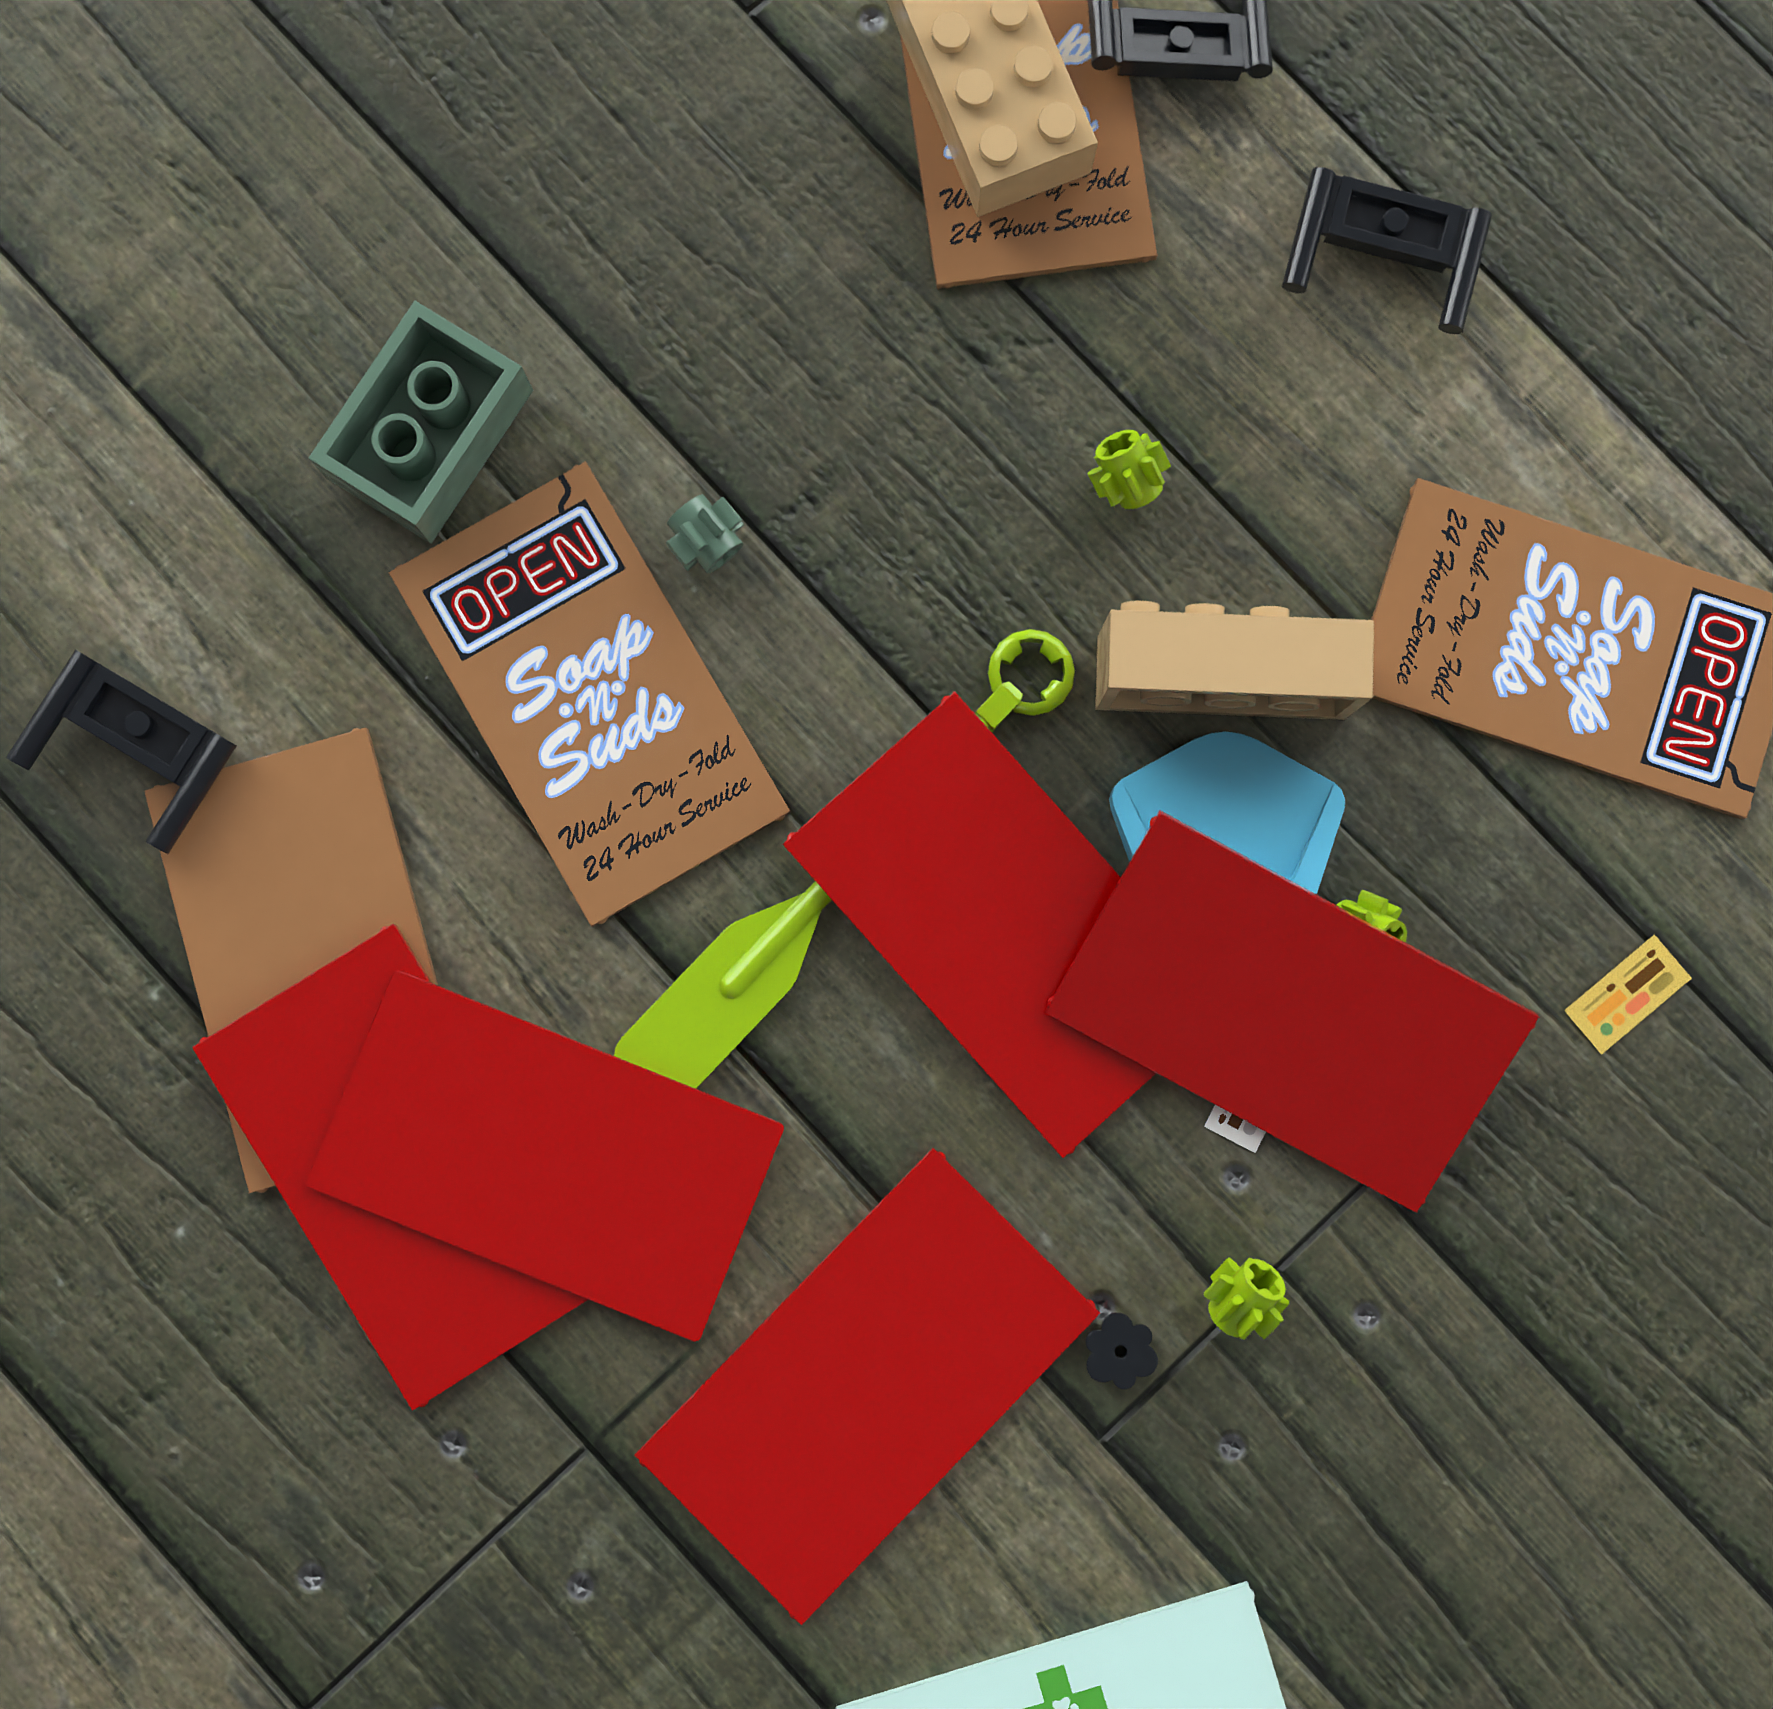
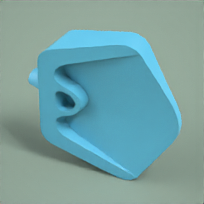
[1109,731,1345,895]

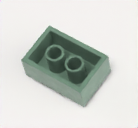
[309,300,533,544]

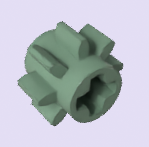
[666,494,744,574]

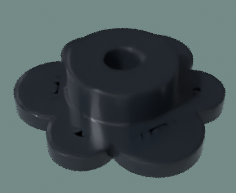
[1085,1312,1158,1390]

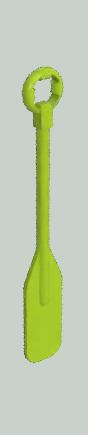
[614,629,1075,1089]

